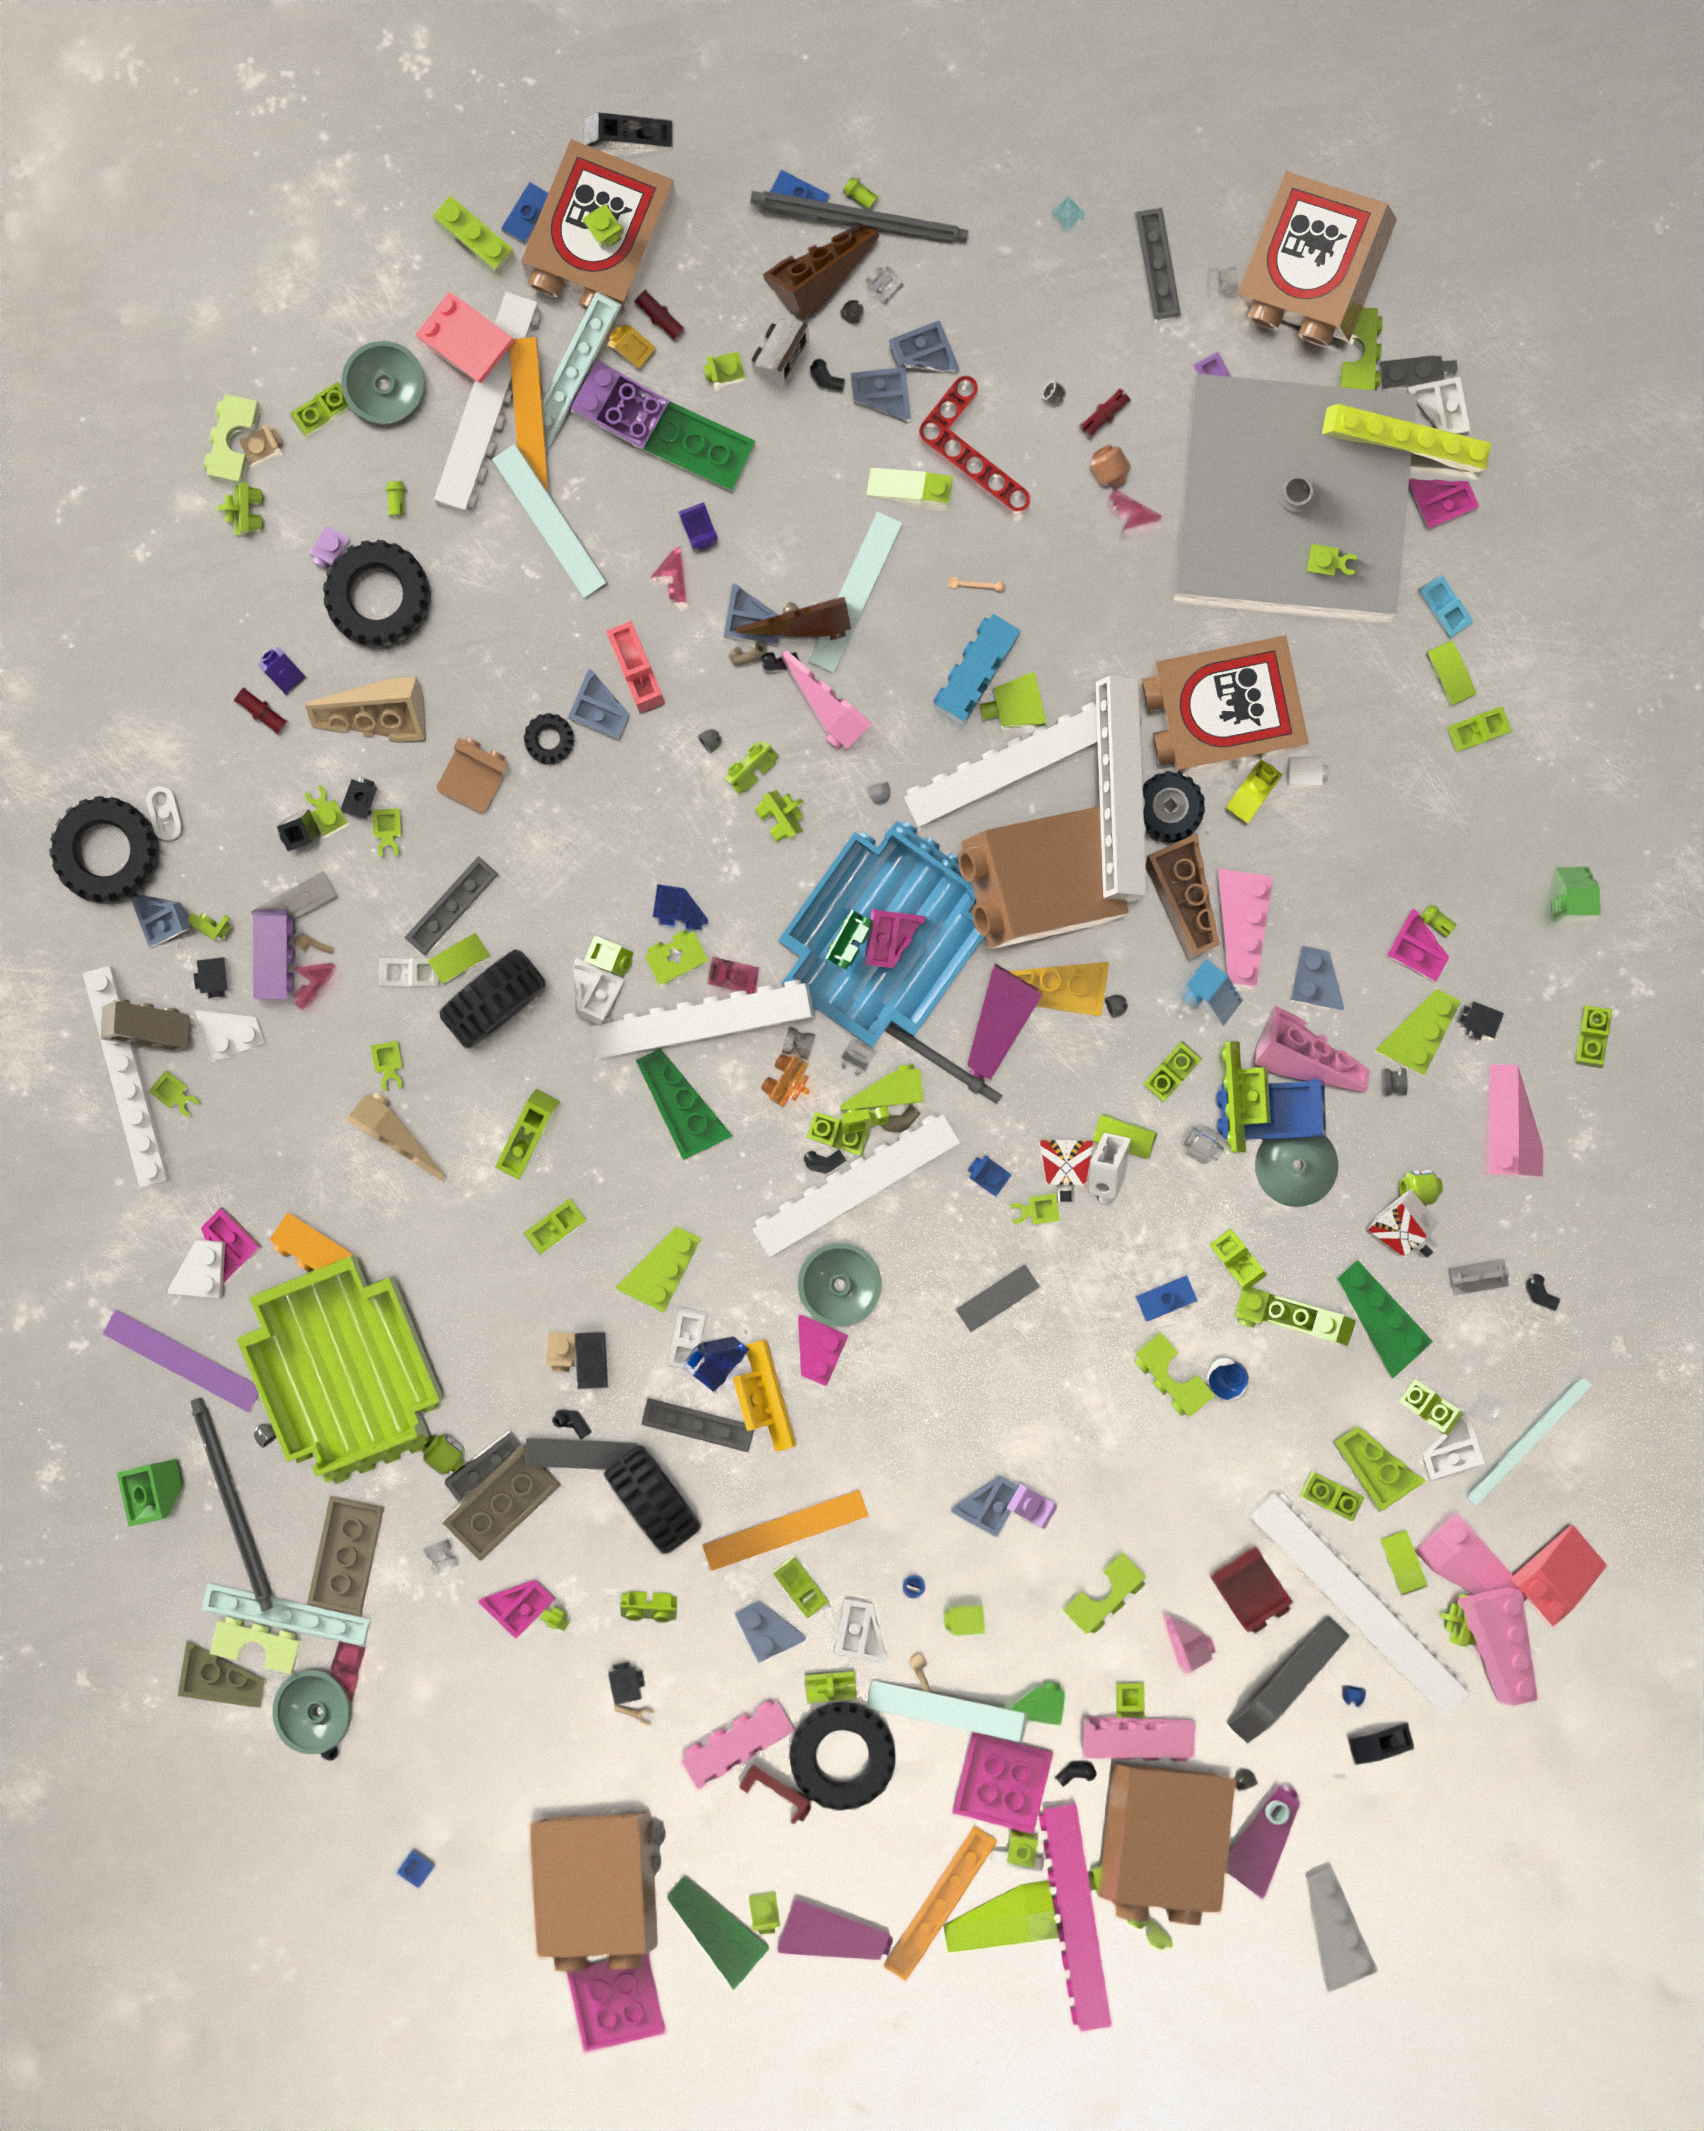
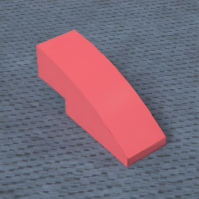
[606,621,665,713]

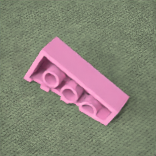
[1081,1716,1196,1762]

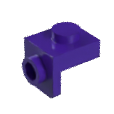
[678,502,718,549]
[257,646,305,694]

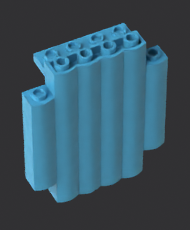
[778,820,985,1048]

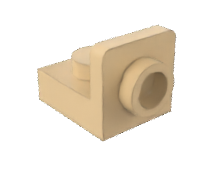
[239,423,282,466]
[546,1332,575,1372]

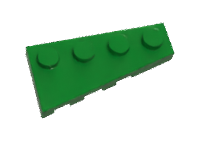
[666,1876,770,1991]

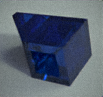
[653,884,709,931]
[681,1336,749,1392]

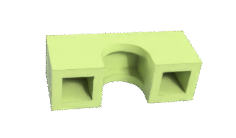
[203,394,260,485]
[210,1616,302,1674]

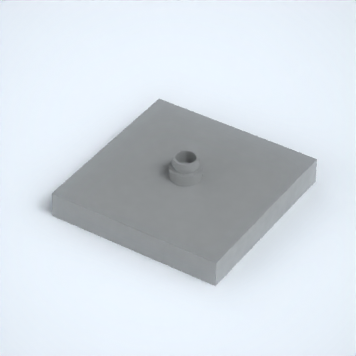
[1174,374,1417,618]

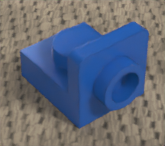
[968,1155,1012,1197]

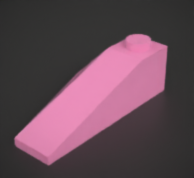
[780,650,872,749]
[1254,1006,1370,1092]
[1487,1064,1544,1177]
[1415,1513,1527,1603]
[1163,1614,1216,1674]

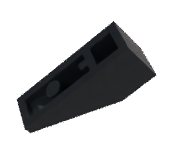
[584,112,672,149]

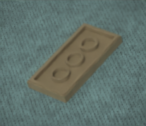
[441,1444,561,1561]
[307,1495,385,1616]

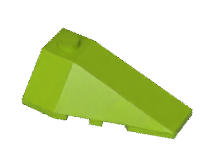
[943,1880,1058,1953]

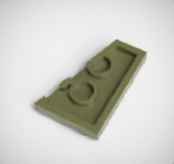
[178,1641,265,1708]

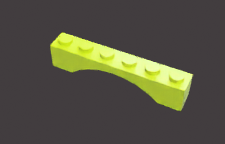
[1322,404,1491,473]

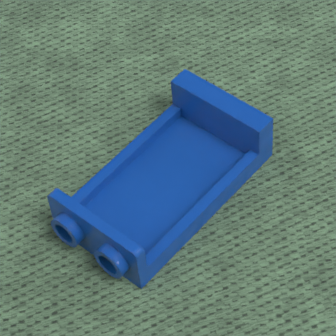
[1217,1079,1327,1142]

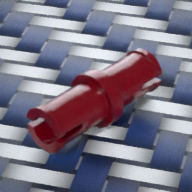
[634,289,685,340]
[1079,388,1131,438]
[233,687,288,735]

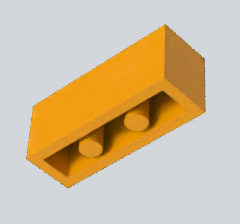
[269,1212,359,1272]

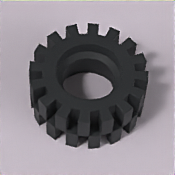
[524,713,574,764]

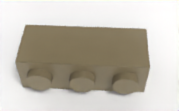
[101,999,189,1052]

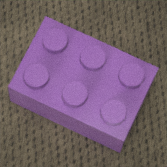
[253,910,293,999]

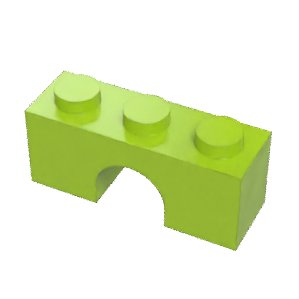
[433,195,515,275]
[1340,308,1383,391]
[1135,1332,1215,1417]
[1063,1552,1146,1635]

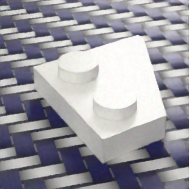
[1408,377,1471,434]
[573,958,625,1026]
[195,1010,266,1062]
[168,1239,225,1298]
[1423,1413,1485,1481]
[834,1598,889,1664]

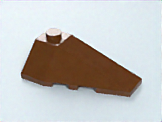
[763,224,880,318]
[734,597,851,640]

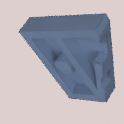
[889,320,960,373]
[851,367,911,421]
[724,583,780,646]
[568,669,630,740]
[131,895,190,948]
[1291,946,1344,1012]
[950,1476,1019,1538]
[734,1601,807,1663]

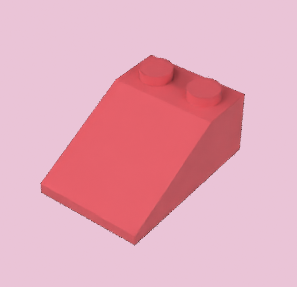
[415,292,515,384]
[1509,1524,1607,1627]

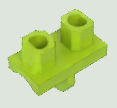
[217,482,262,536]
[755,790,804,842]
[1440,1594,1477,1647]
[805,1671,857,1704]

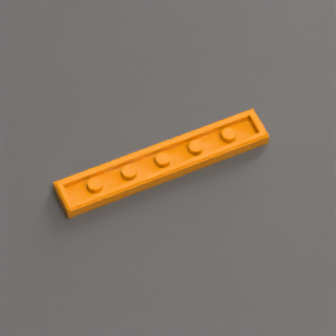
[509,337,550,494]
[702,1490,869,1571]
[883,1826,998,1982]

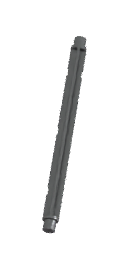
[750,191,969,242]
[190,1398,273,1612]

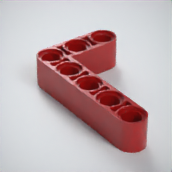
[919,376,1031,515]

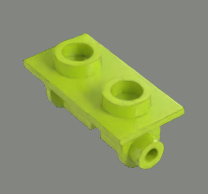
[724,740,779,794]
[620,1591,678,1623]

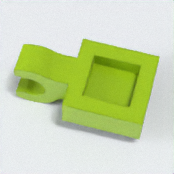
[540,1606,571,1632]

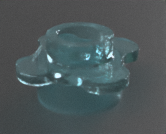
[1052,196,1085,230]

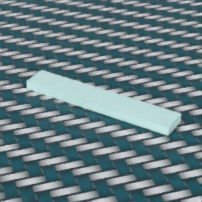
[543,292,622,451]
[492,444,608,598]
[809,511,902,674]
[1466,1379,1592,1506]
[202,1583,371,1647]
[867,1681,1028,1742]

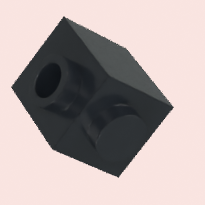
[340,777,380,822]
[277,809,320,851]
[194,957,231,999]
[1459,1001,1504,1041]
[607,1662,645,1705]

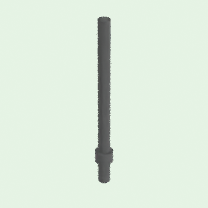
[875,1017,1003,1104]

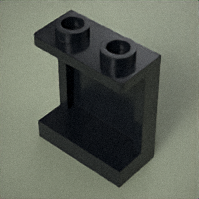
[575,1332,609,1389]

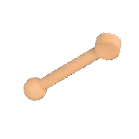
[948,577,1006,592]

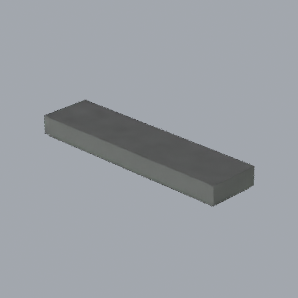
[1135,208,1181,321]
[404,856,499,956]
[641,1398,755,1453]
[525,1438,637,1470]

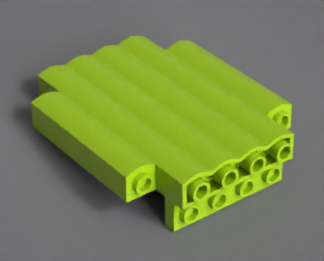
[236,1254,444,1484]

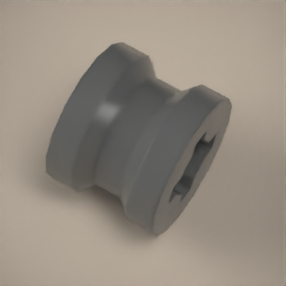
[1383,1068,1408,1096]

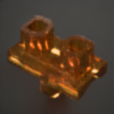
[761,1054,810,1108]

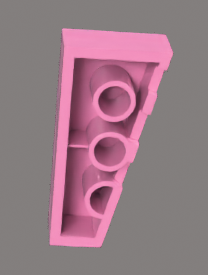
[1216,868,1273,989]
[1457,1587,1538,1706]
[681,1700,795,1790]

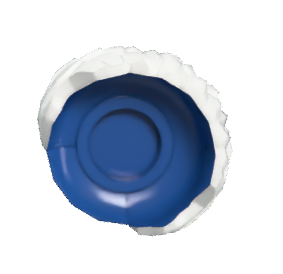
[1206,1358,1249,1402]

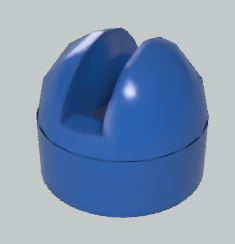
[903,1575,925,1599]
[1343,1686,1367,1708]

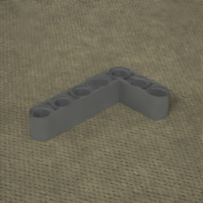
[1227,1616,1350,1744]

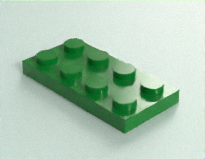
[632,401,756,492]

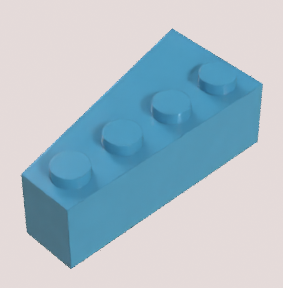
[933,614,1021,727]
[1180,959,1243,1026]

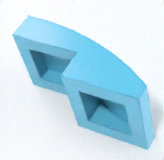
[1418,574,1474,637]

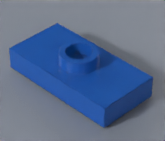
[770,169,830,220]
[501,182,548,244]
[1136,1275,1198,1322]

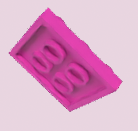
[952,1732,1054,1834]
[566,1953,666,2053]

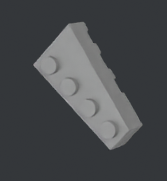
[1305,1866,1379,1994]

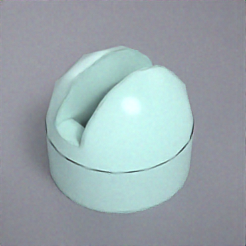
[1265,1800,1289,1824]

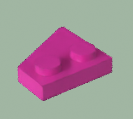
[1409,478,1479,530]
[864,909,925,968]
[1387,909,1449,982]
[201,1207,261,1284]
[798,1315,849,1387]
[478,1579,555,1639]

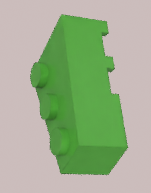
[1552,867,1601,922]

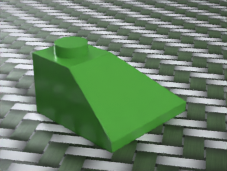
[117,1459,182,1527]
[1005,1681,1066,1726]

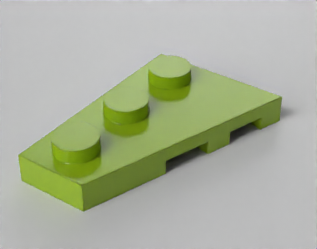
[1375,989,1461,1076]
[615,1226,701,1313]
[1334,1426,1426,1512]

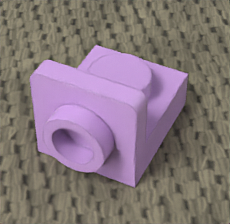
[309,526,351,569]
[1007,1484,1057,1529]

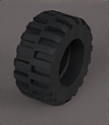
[323,539,431,649]
[49,796,159,904]
[439,949,546,1049]
[603,1446,701,1554]
[789,1703,896,1811]

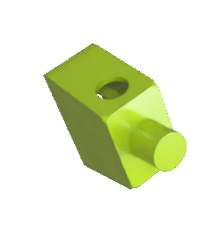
[979,672,1046,729]

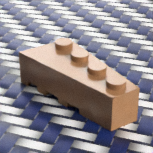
[1145,833,1220,960]

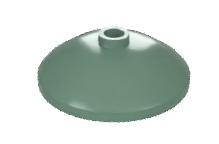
[341,341,424,424]
[1255,1137,1339,1207]
[798,1243,881,1326]
[272,1670,351,1755]

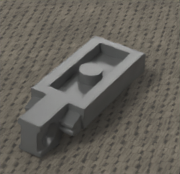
[1379,355,1458,390]

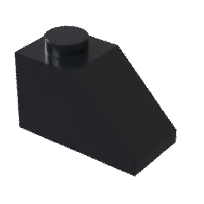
[1348,1722,1415,1766]

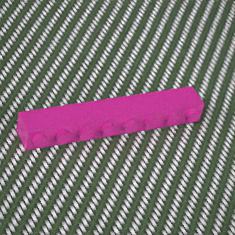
[1038,1802,1113,2032]

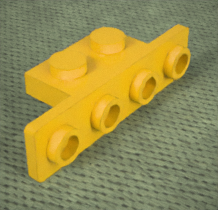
[732,1339,796,1452]

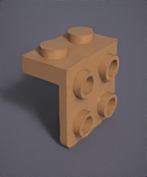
[437,737,509,814]

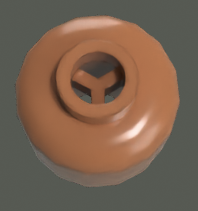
[1090,444,1131,487]

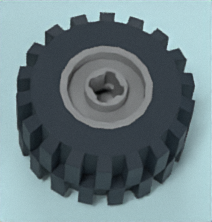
[1142,771,1205,843]

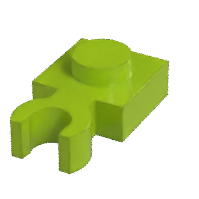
[1306,544,1357,577]
[305,785,348,837]
[372,808,402,857]
[370,1040,403,1091]
[148,1070,200,1117]
[841,1106,890,1135]
[1010,1193,1060,1225]

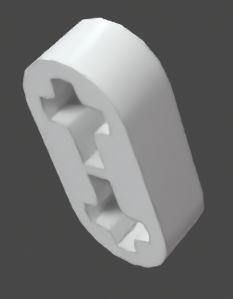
[991,1850,1045,1872]

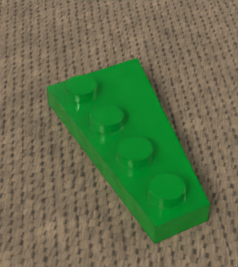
[636,1048,733,1161]
[1337,1260,1433,1379]

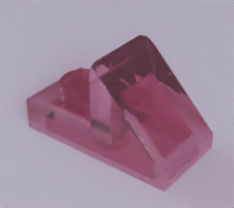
[1108,489,1162,535]
[650,547,687,606]
[707,957,759,994]
[293,963,338,1012]
[330,1641,367,1702]

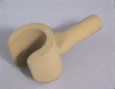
[293,934,334,954]
[909,1652,931,1692]
[614,1705,654,1725]

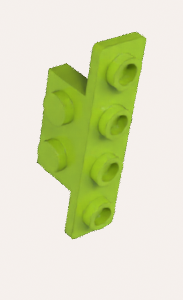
[1222,1041,1271,1153]

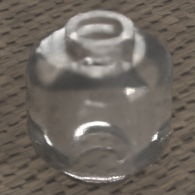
[1181,1123,1224,1164]

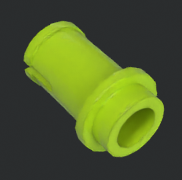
[843,177,879,210]
[384,481,406,516]
[1420,904,1457,938]

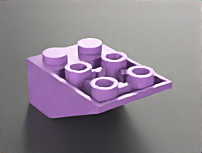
[569,360,670,449]

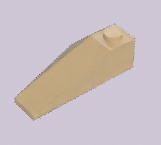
[305,676,425,742]
[346,1092,447,1182]

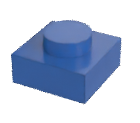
[396,1850,436,1889]

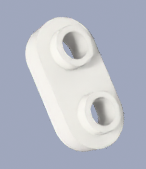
[147,786,182,841]

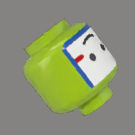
[1399,1169,1443,1206]
[422,1434,464,1475]

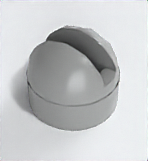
[867,781,891,803]

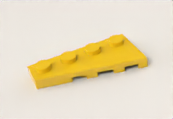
[1009,961,1110,1016]

